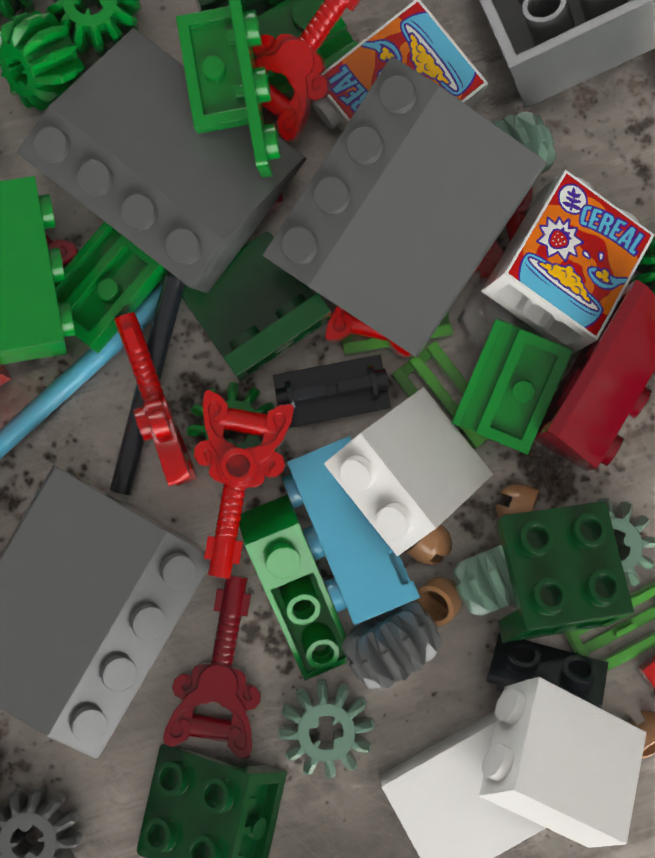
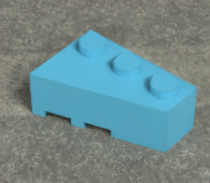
[282,436,420,625]

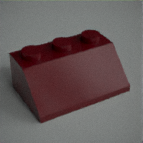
[534,280,655,471]

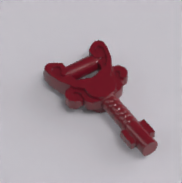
[163,575,261,759]

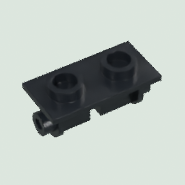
[272,354,391,428]
[486,633,609,708]

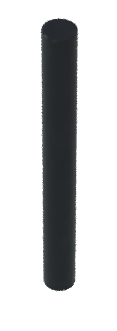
[109,275,185,495]

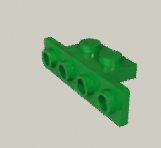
[176,0,281,178]

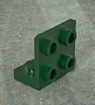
[182,232,331,383]
[497,502,634,643]
[137,744,287,858]

